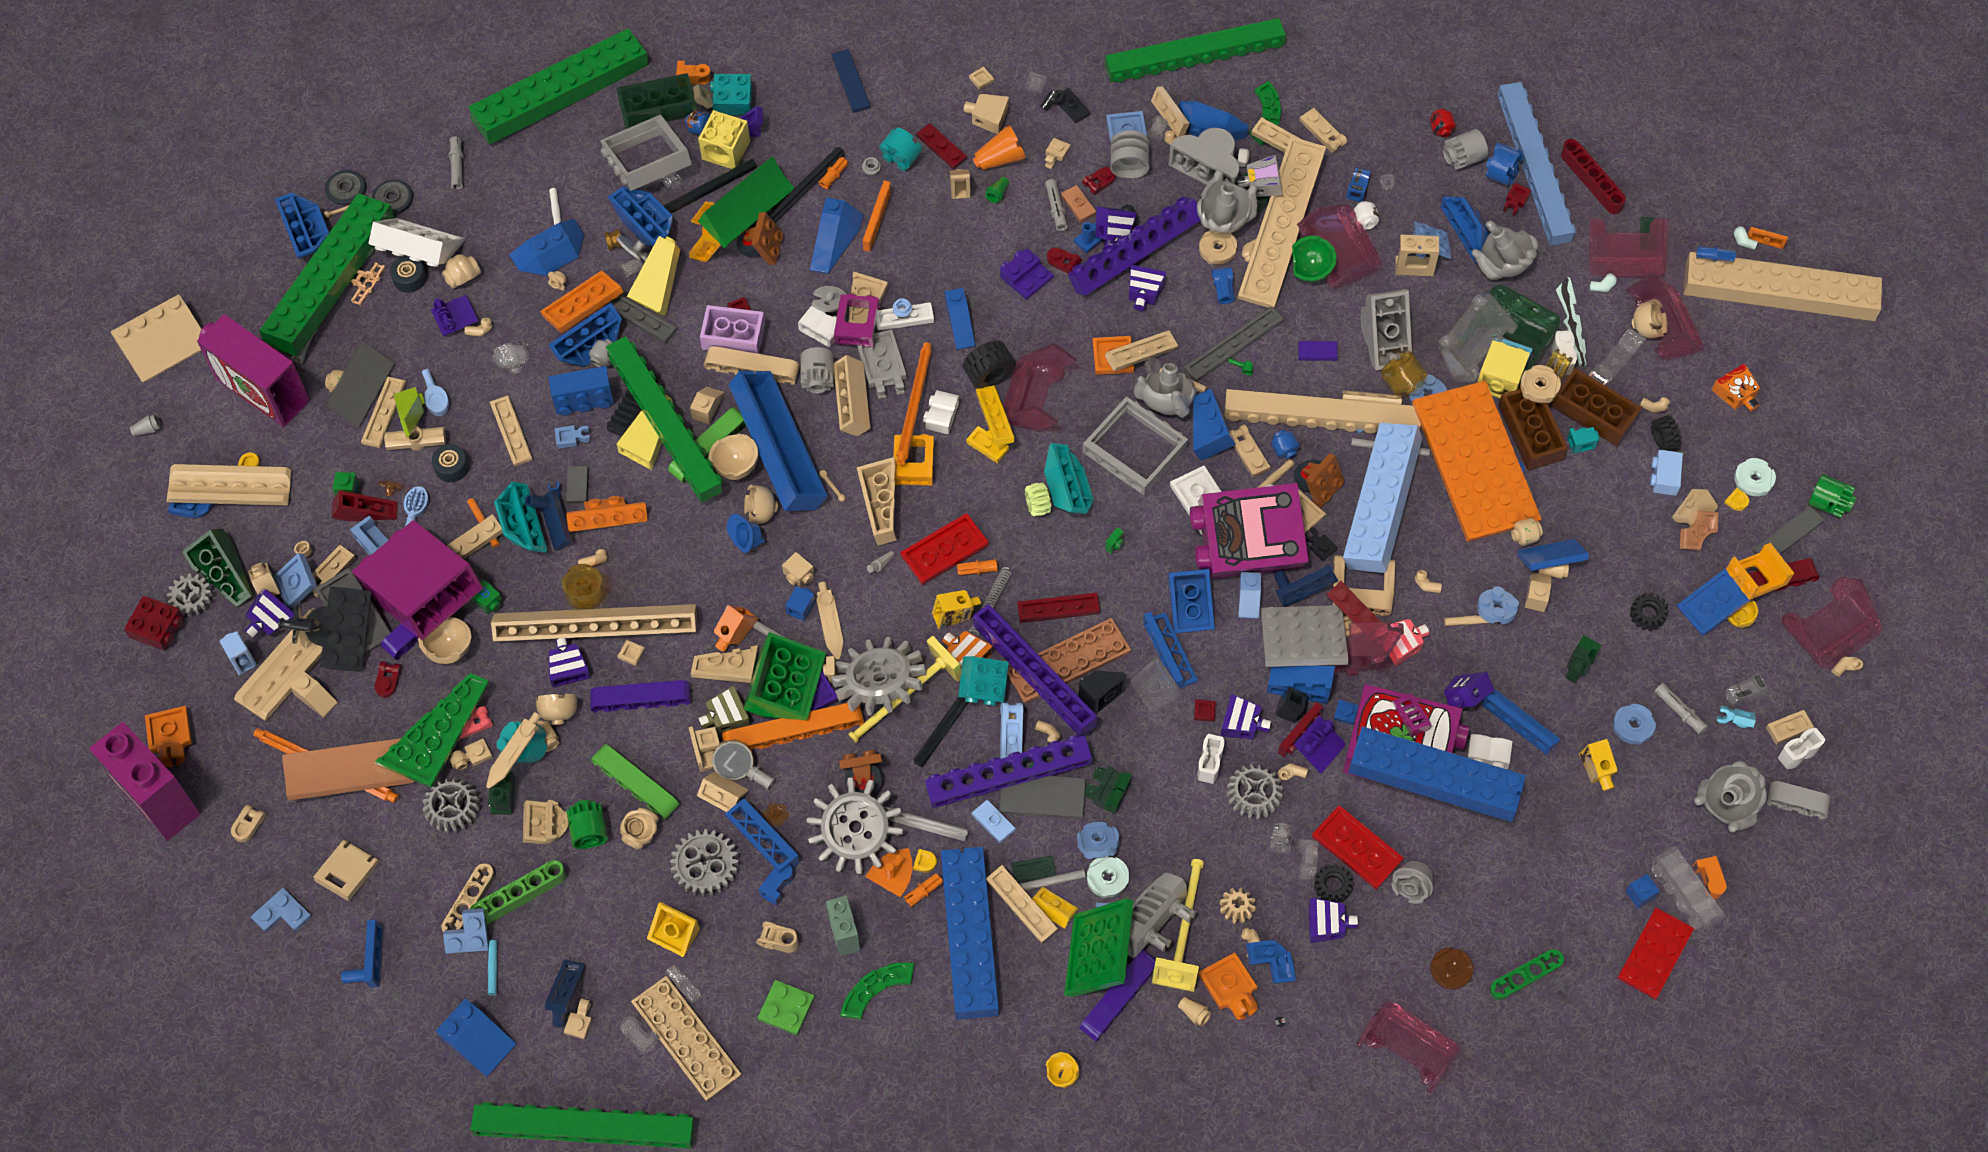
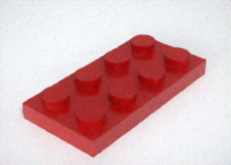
[900,513,989,585]
[1312,805,1404,890]
[1617,907,1694,1000]

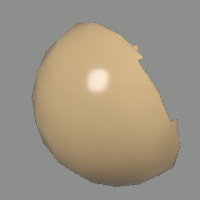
[709,433,758,480]
[418,617,471,664]

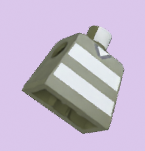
[698,686,750,734]

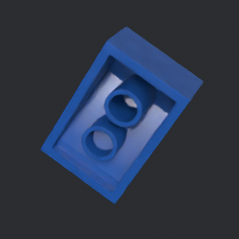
[1167,569,1215,633]
[436,998,517,1077]

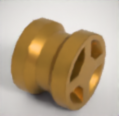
[604,229,622,251]

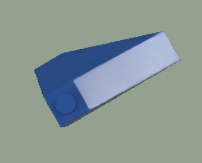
[810,197,864,274]

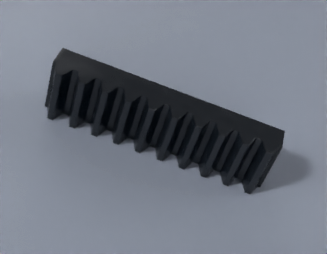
[606,368,661,437]

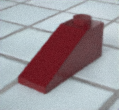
[331,490,397,522]

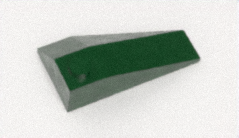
[182,529,253,607]

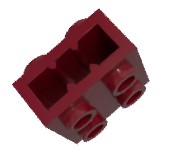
[124,596,184,651]

